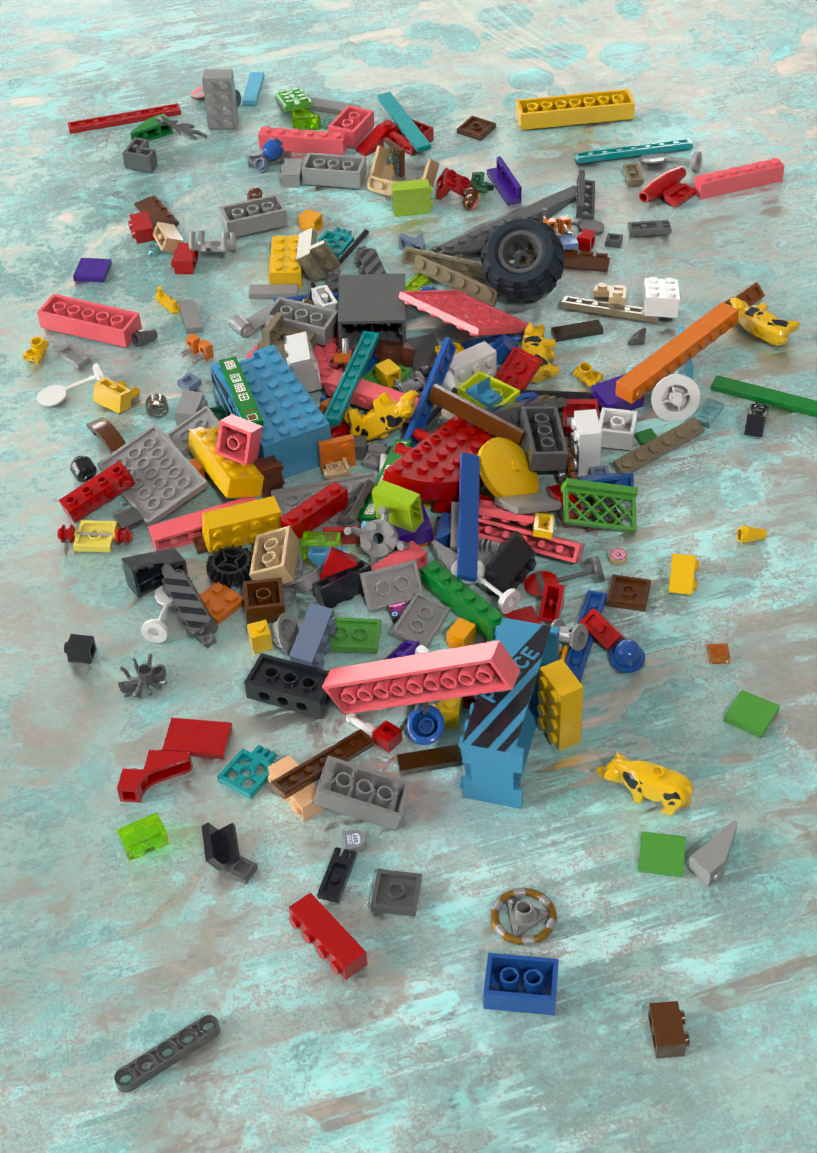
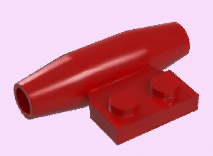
[639,166,696,208]

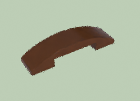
[86,417,126,454]

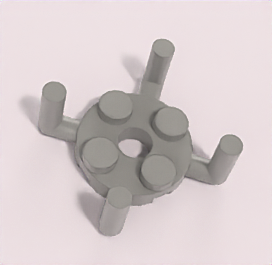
[189,231,236,252]
[344,507,410,566]

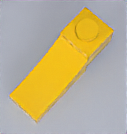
[532,512,554,539]

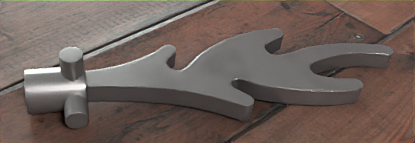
[156,116,208,140]

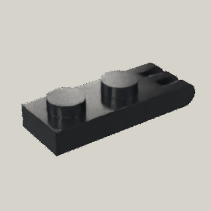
[317,847,358,903]

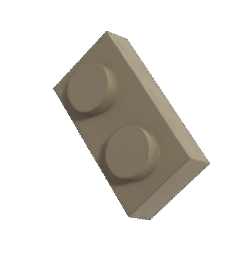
[623,163,644,186]

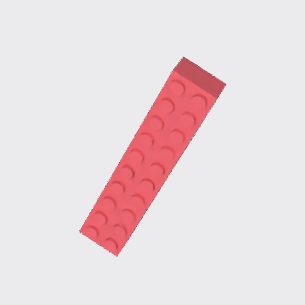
[322,640,520,715]

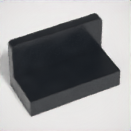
[201,822,240,871]

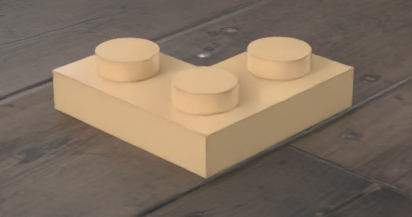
[593,283,627,304]

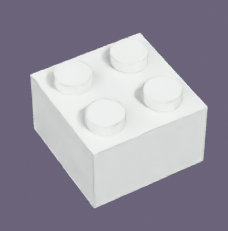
[599,407,638,450]

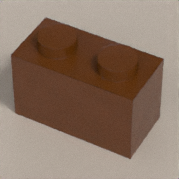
[648,1001,690,1059]

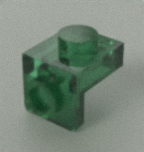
[470,171,494,193]

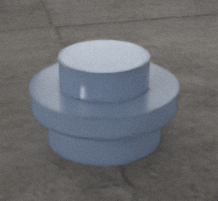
[254,158,269,173]

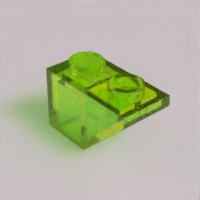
[292,109,321,130]

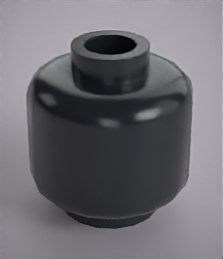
[70,456,97,482]

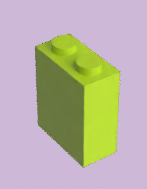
[391,179,433,217]
[372,480,424,533]

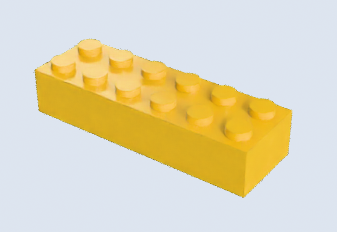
[187,426,264,498]

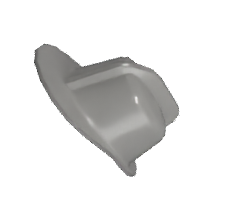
[282,565,322,595]
[270,612,299,656]

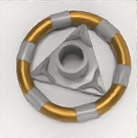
[491,888,557,946]

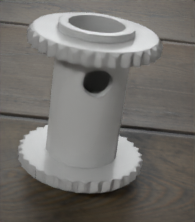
[393,371,426,393]
[550,619,588,651]

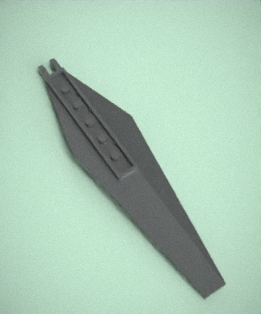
[430,186,576,256]

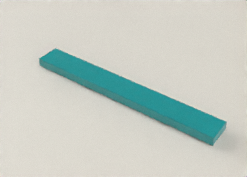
[377,92,431,153]
[574,138,693,164]
[324,331,380,426]

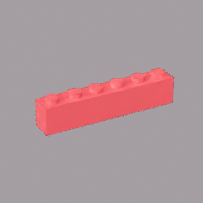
[258,126,347,155]
[694,158,785,200]
[325,370,420,424]
[148,497,256,551]
[478,515,585,563]

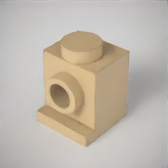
[322,457,350,480]

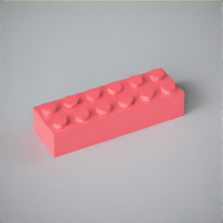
[37,293,142,348]

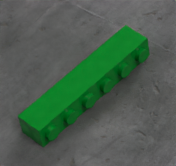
[420,560,507,642]

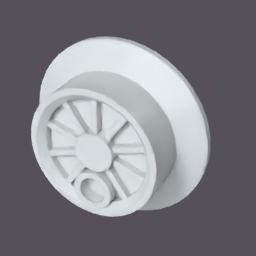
[651,374,700,422]

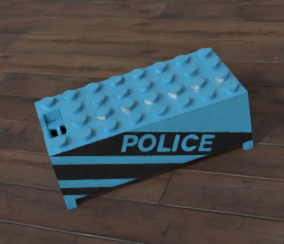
[210,345,331,479]
[459,618,560,809]

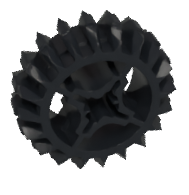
[206,544,253,589]

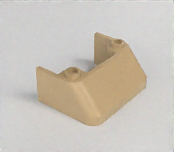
[367,145,440,197]

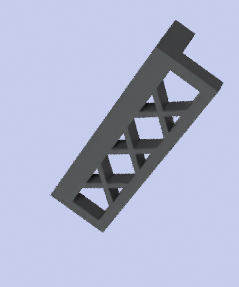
[575,170,595,219]

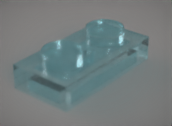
[693,398,724,428]

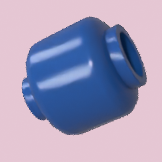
[262,138,284,160]

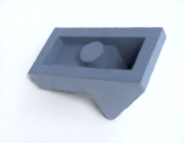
[398,233,425,251]

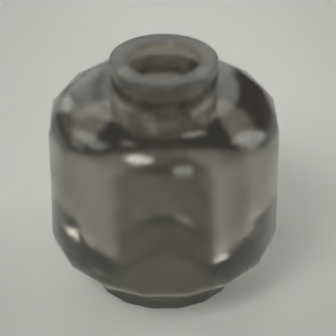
[145,393,169,419]

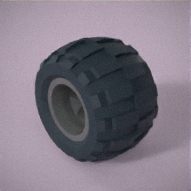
[481,216,565,303]

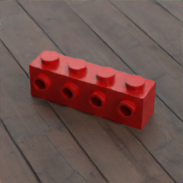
[59,461,135,524]
[280,481,348,539]
[288,892,368,980]

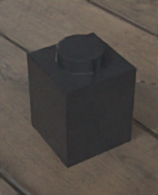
[64,634,97,664]

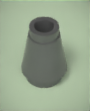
[132,329,158,346]

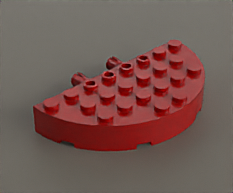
[383,415,492,501]

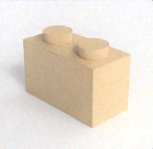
[153,222,184,253]

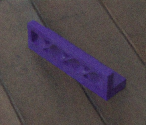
[487,156,522,206]

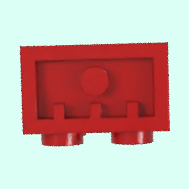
[436,168,471,200]

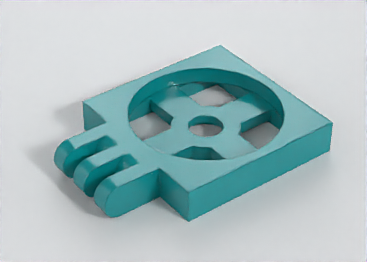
[318,227,354,258]
[217,745,277,800]

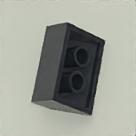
[486,530,536,598]

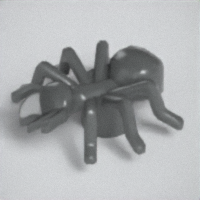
[118,654,167,698]

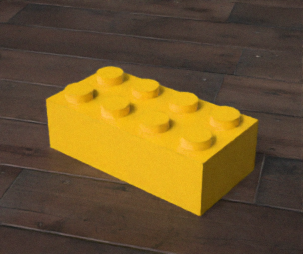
[269,235,304,288]
[202,496,281,554]
[537,659,584,751]

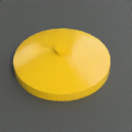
[478,437,539,497]

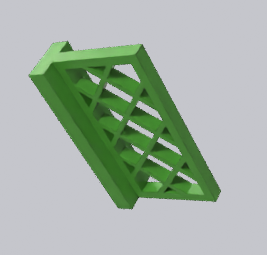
[561,478,638,533]

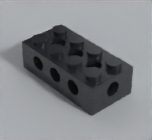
[244,653,331,718]

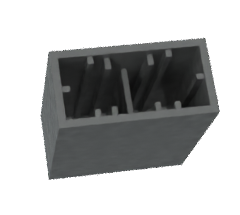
[338,274,406,349]

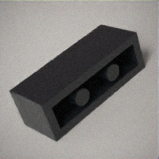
[312,560,372,608]

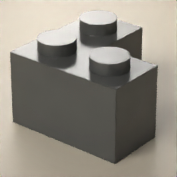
[123,137,158,172]

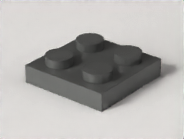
[370,869,422,916]

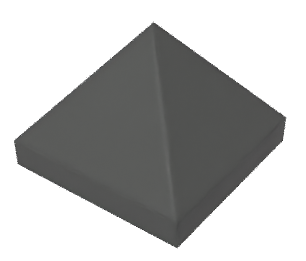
[627,327,646,345]

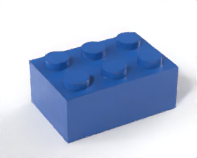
[483,953,559,1016]

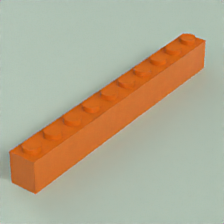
[615,302,739,404]

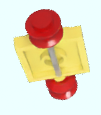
[57,520,133,553]

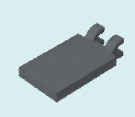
[406,333,440,381]

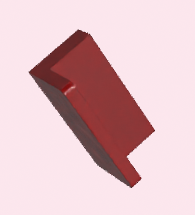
[580,608,626,650]

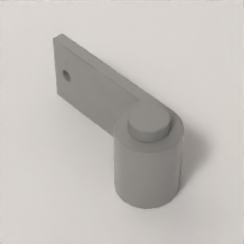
[229,304,271,338]

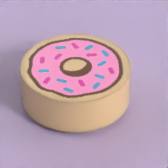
[608,548,628,566]

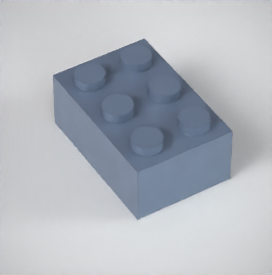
[289,602,338,669]

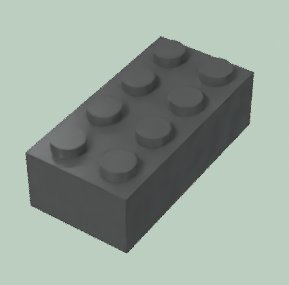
[519,406,569,471]

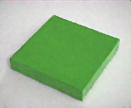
[723,690,780,738]
[638,831,686,878]

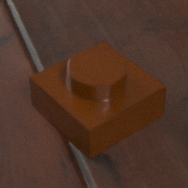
[192,535,208,554]

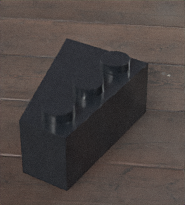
[121,547,188,598]

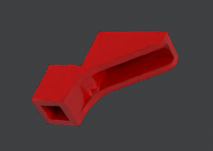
[117,750,193,803]

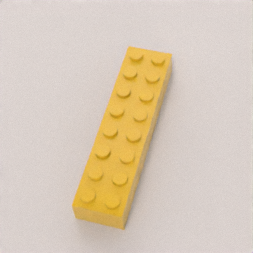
[516,89,635,130]

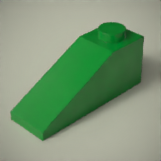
[130,114,173,141]

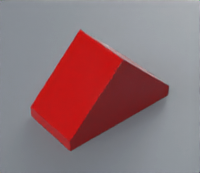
[320,546,358,579]
[538,582,565,623]

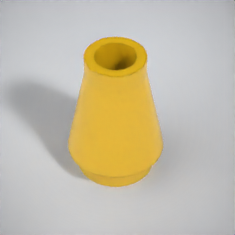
[737,525,767,544]

